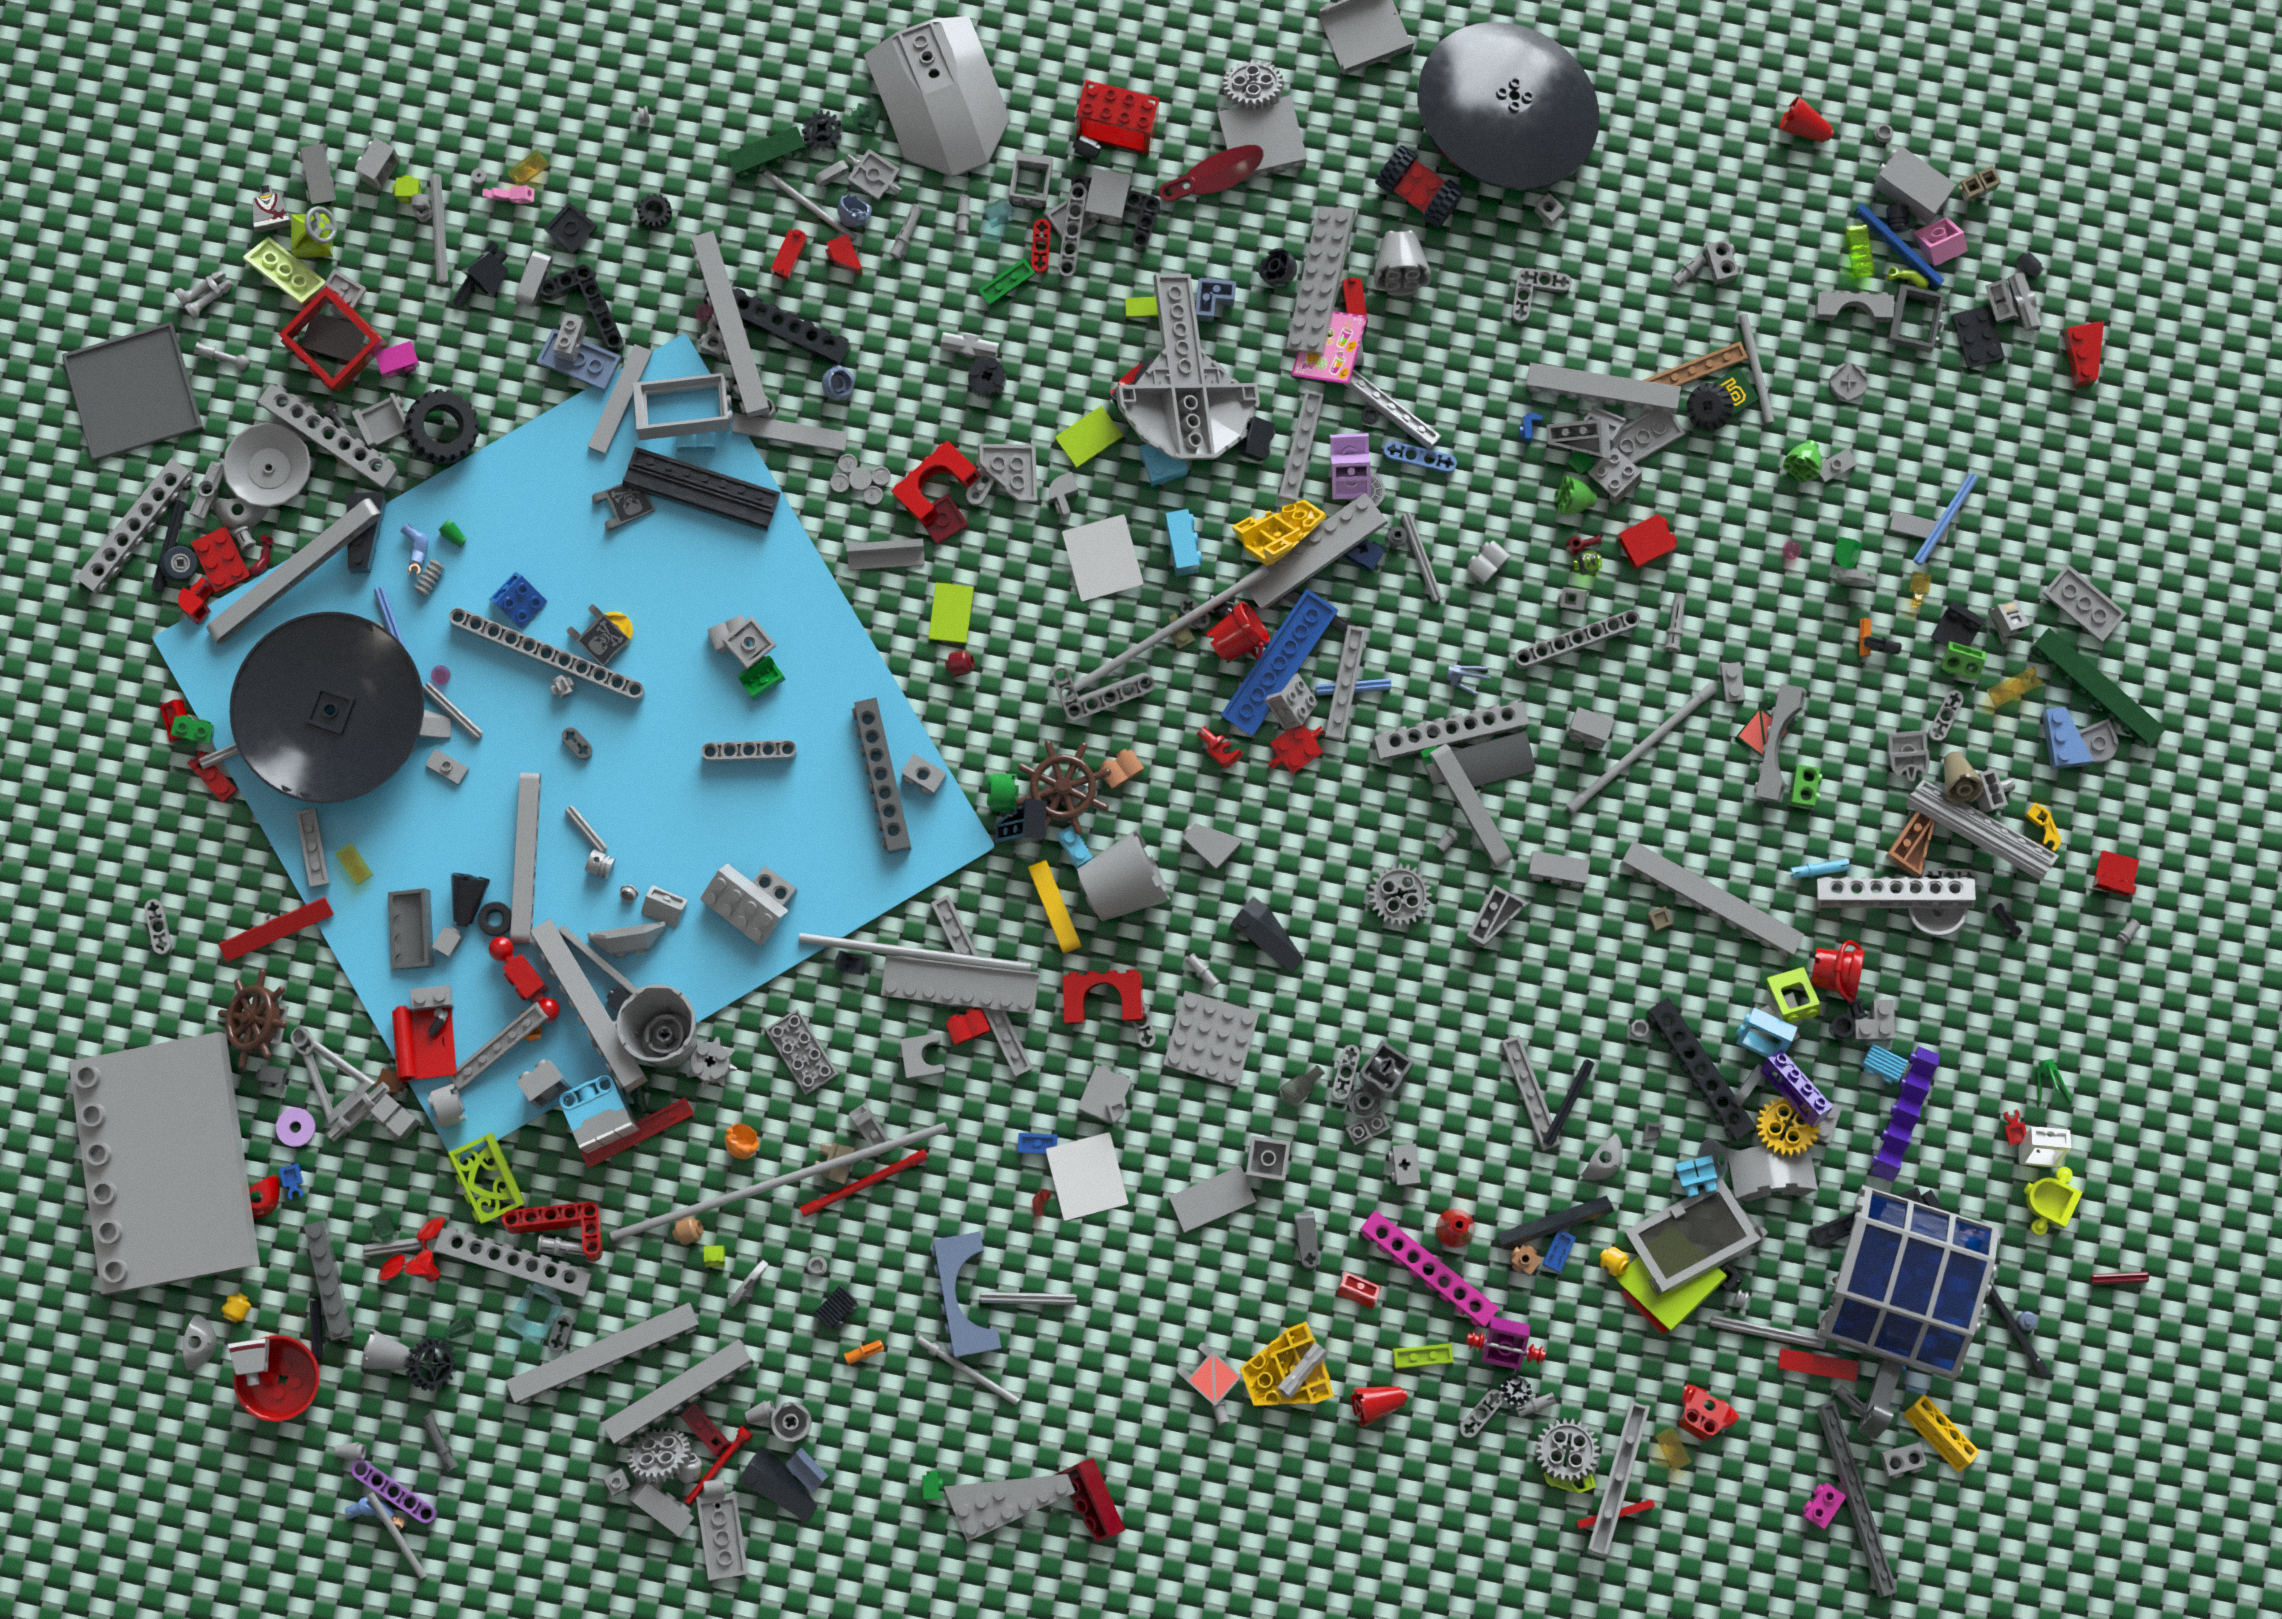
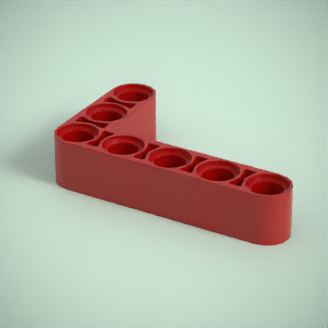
[502,1202,603,1262]

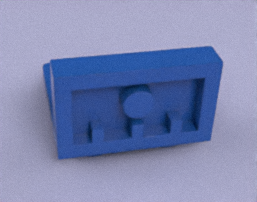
[489,572,547,628]

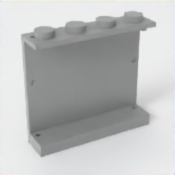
[1318,0,1414,75]

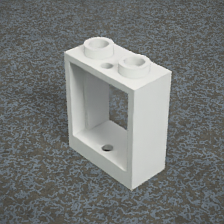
[2018,1127,2071,1168]

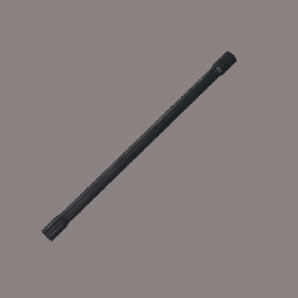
[1921,1189,2051,1379]

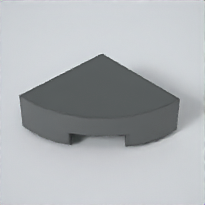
[1642,1122,1665,1142]

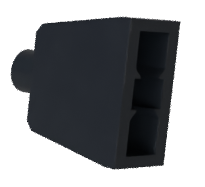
[462,249,508,296]

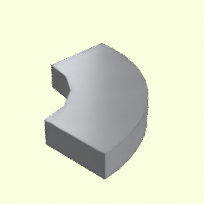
[728,1260,768,1307]

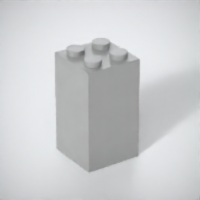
[1873,146,1957,225]

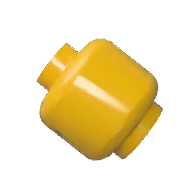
[1599,1247,1630,1276]
[221,1292,251,1323]

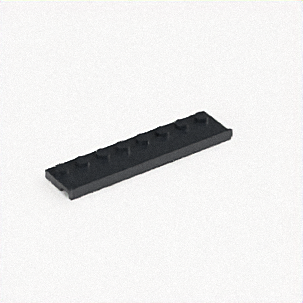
[622,447,781,532]

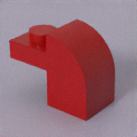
[178,577,214,625]

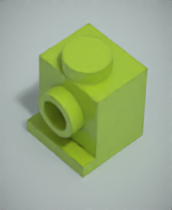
[704,1246,726,1267]

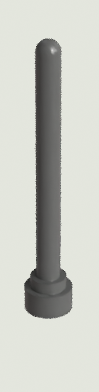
[321,400,378,472]

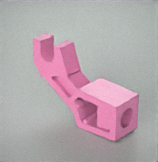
[482,185,535,204]

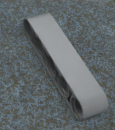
[1058,184,1087,278]
[701,740,797,763]

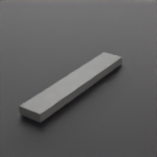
[588,344,652,455]
[1343,369,1441,450]
[1278,389,1324,502]
[732,413,848,452]
[1325,625,1367,741]
[558,925,638,995]
[448,1002,549,1091]
[1501,1035,1561,1151]

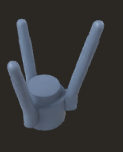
[1446,664,1491,696]

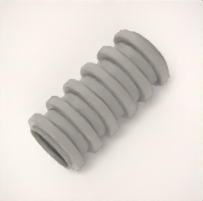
[414,559,445,596]

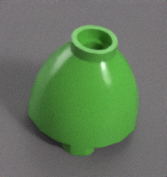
[1783,440,1822,483]
[1554,476,1597,515]

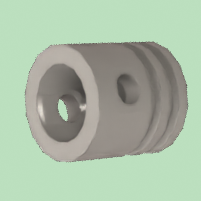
[585,850,616,880]

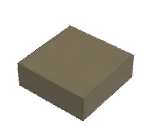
[1647,906,1673,932]

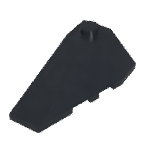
[1230,896,1303,973]
[738,1447,818,1522]

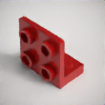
[2092,850,2139,897]

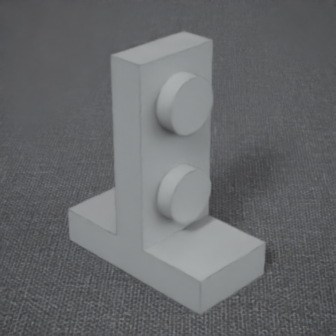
[849,1103,890,1156]

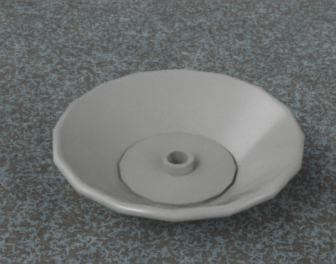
[223,422,311,508]

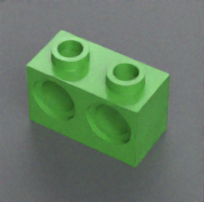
[1941,641,1986,680]
[1789,764,1822,809]

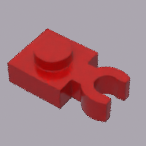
[2003,1109,2027,1146]

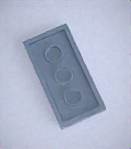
[536,328,622,391]

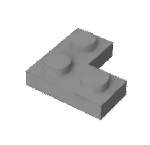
[324,269,367,321]

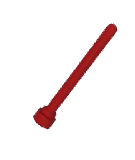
[685,1426,754,1505]

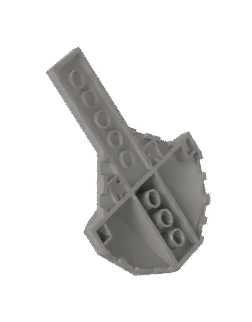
[1115,274,1260,460]

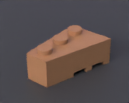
[1884,810,1935,879]

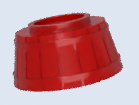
[233,1335,320,1422]

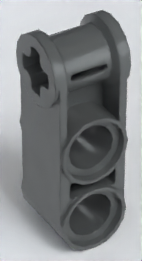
[1294,1211,1319,1269]

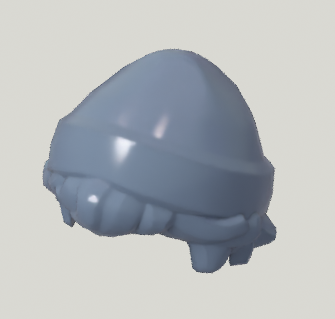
[837,194,872,227]
[822,366,855,401]

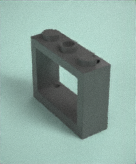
[1886,284,1947,353]

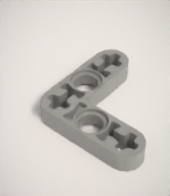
[1512,268,1572,323]

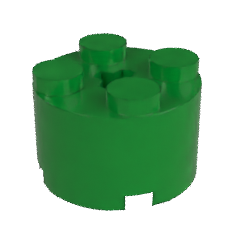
[987,773,1019,812]

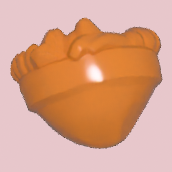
[724,1123,759,1159]

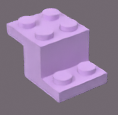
[1330,433,1371,499]

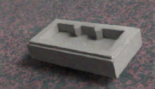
[1819,448,1858,483]
[425,749,469,785]

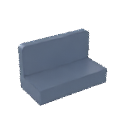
[786,1448,829,1493]

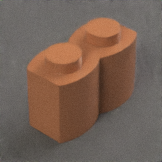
[1099,749,1144,791]

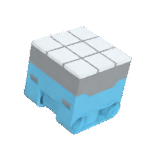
[560,1075,640,1153]

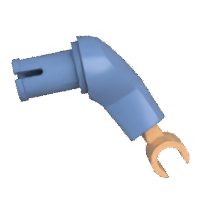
[400,522,428,577]
[345,1497,405,1531]

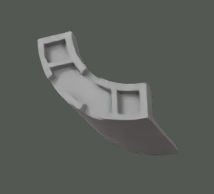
[1728,1145,1818,1202]

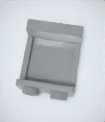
[1085,168,1131,225]
[352,393,406,450]
[1077,1064,1132,1125]

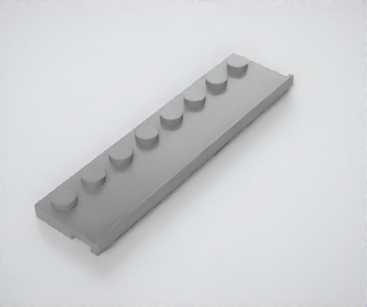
[1240,493,1388,611]
[1906,779,2059,880]
[881,955,1040,1014]

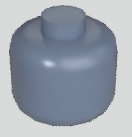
[2016,1311,2037,1331]

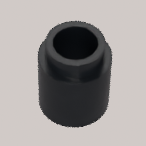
[1072,135,1102,160]
[2016,252,2045,279]

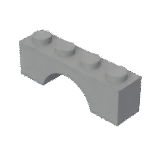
[1815,290,1894,323]

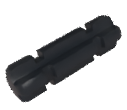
[1992,903,2023,938]

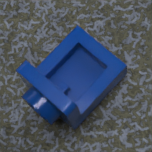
[1519,413,1542,443]

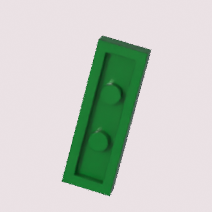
[978,258,1035,306]

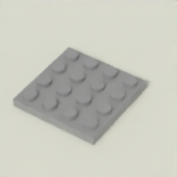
[1163,991,1260,1088]

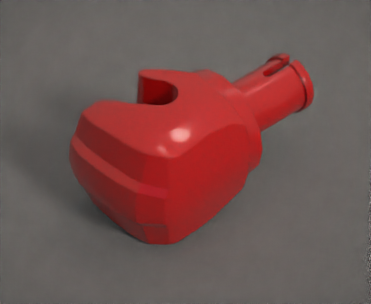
[1196,726,1243,768]

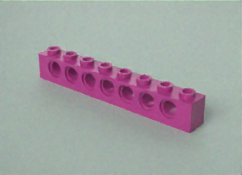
[1360,1210,1499,1328]

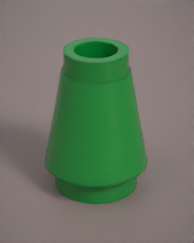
[438,519,467,548]

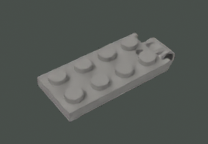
[696,1478,748,1581]

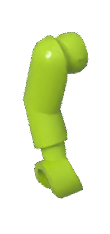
[1887,267,1929,290]

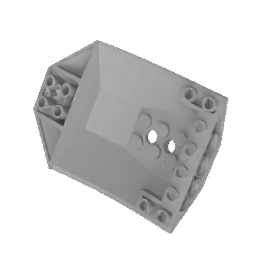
[864,16,1010,177]

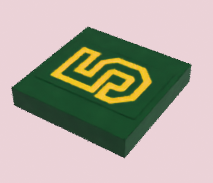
[1714,367,1759,416]

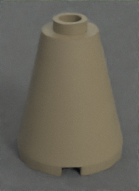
[1944,752,1984,804]

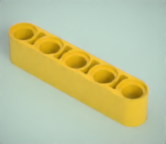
[1028,860,1081,954]

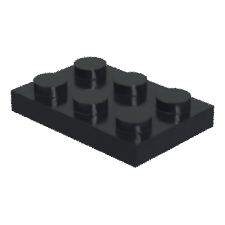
[1951,305,2005,369]

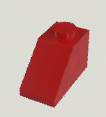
[825,234,863,275]

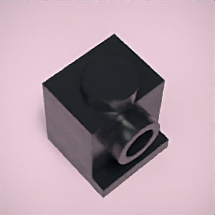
[1721,1263,1744,1291]

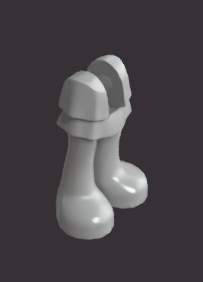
[174,270,233,320]

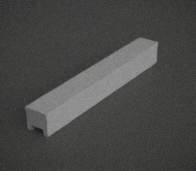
[1587,1400,1650,1559]

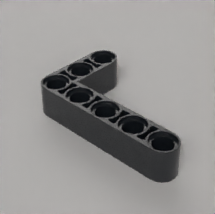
[1071,174,1160,253]
[540,264,624,353]

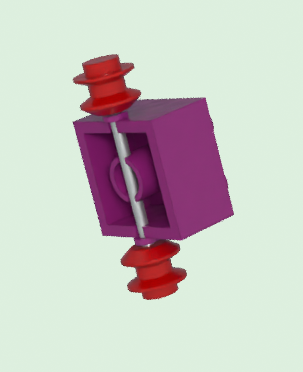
[1466,1316,1546,1370]

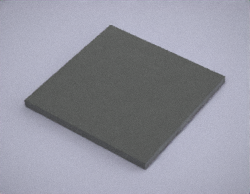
[62,322,204,462]

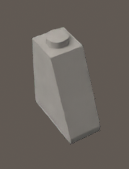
[1182,823,1243,871]

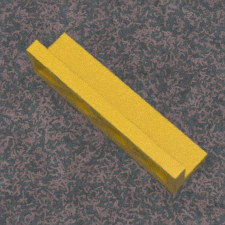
[1903,1394,1980,1473]

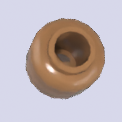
[673,1217,704,1245]

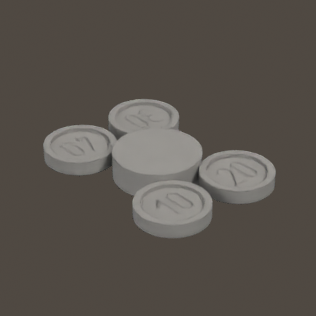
[830,454,891,505]

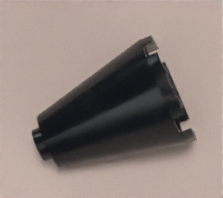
[451,873,490,927]

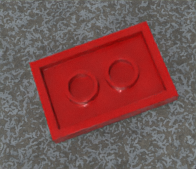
[191,526,251,594]

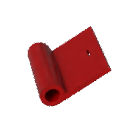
[392,1006,457,1082]

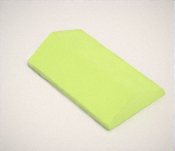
[243,236,326,305]

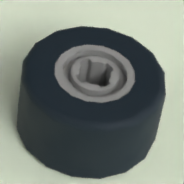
[160,546,197,582]

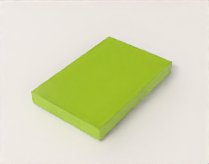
[1055,405,1123,469]
[928,582,974,644]

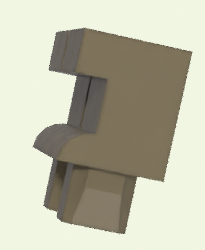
[1958,166,2001,203]
[815,1142,856,1185]

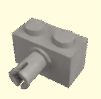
[1976,768,2015,813]

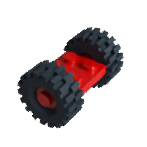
[1375,145,1465,229]

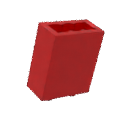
[1617,513,1678,571]

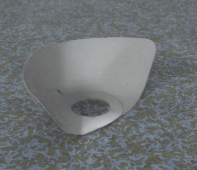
[213,498,268,530]
[1581,1134,1623,1180]
[1697,1139,1729,1186]
[183,1314,217,1370]

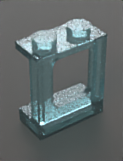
[504,1283,564,1346]

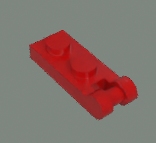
[187,750,238,803]

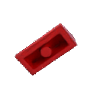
[160,699,187,742]
[1337,1271,1381,1309]

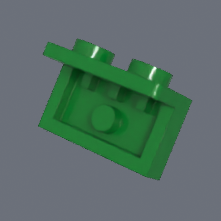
[738,655,786,701]
[171,715,215,744]

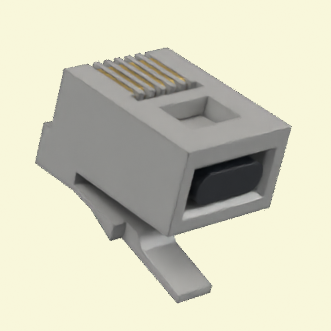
[1988,600,2030,645]

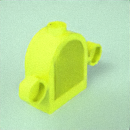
[2024,1167,2082,1235]

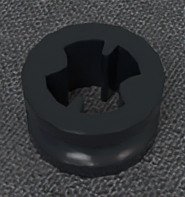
[1362,406,1379,425]

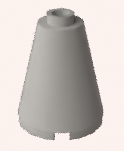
[360,1329,411,1370]

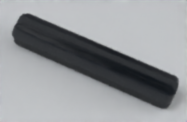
[310,1300,323,1358]

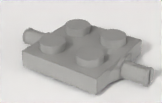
[845,149,902,201]

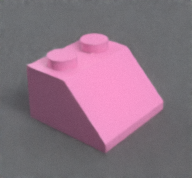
[1913,217,1968,266]

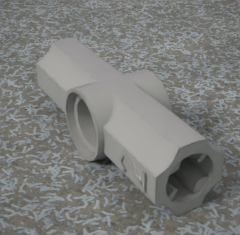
[2007,272,2042,331]
[940,332,999,359]
[189,461,224,520]

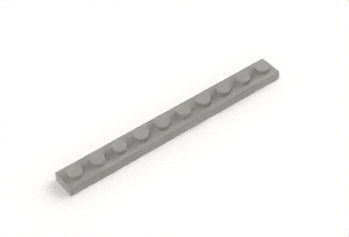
[931,894,1033,1077]

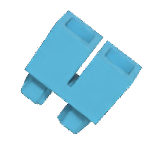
[1676,1155,1717,1198]

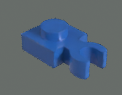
[279,1163,304,1200]

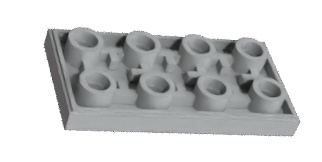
[765,1009,839,1095]

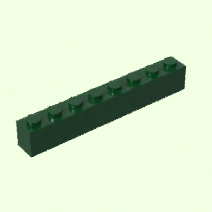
[2031,628,2166,749]

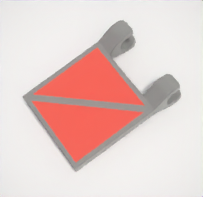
[1177,1342,1242,1407]

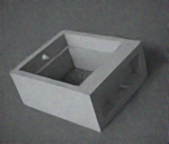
[1009,152,1053,208]

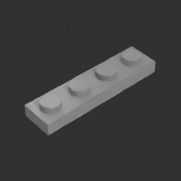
[296,808,330,888]

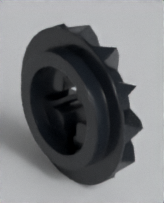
[1500,1375,1532,1406]

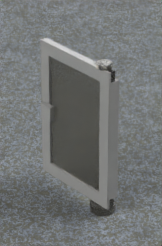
[1625,1179,1763,1297]

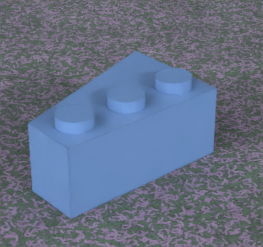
[2042,707,2094,770]

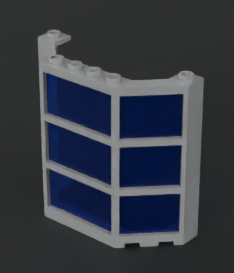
[1816,1185,2000,1380]

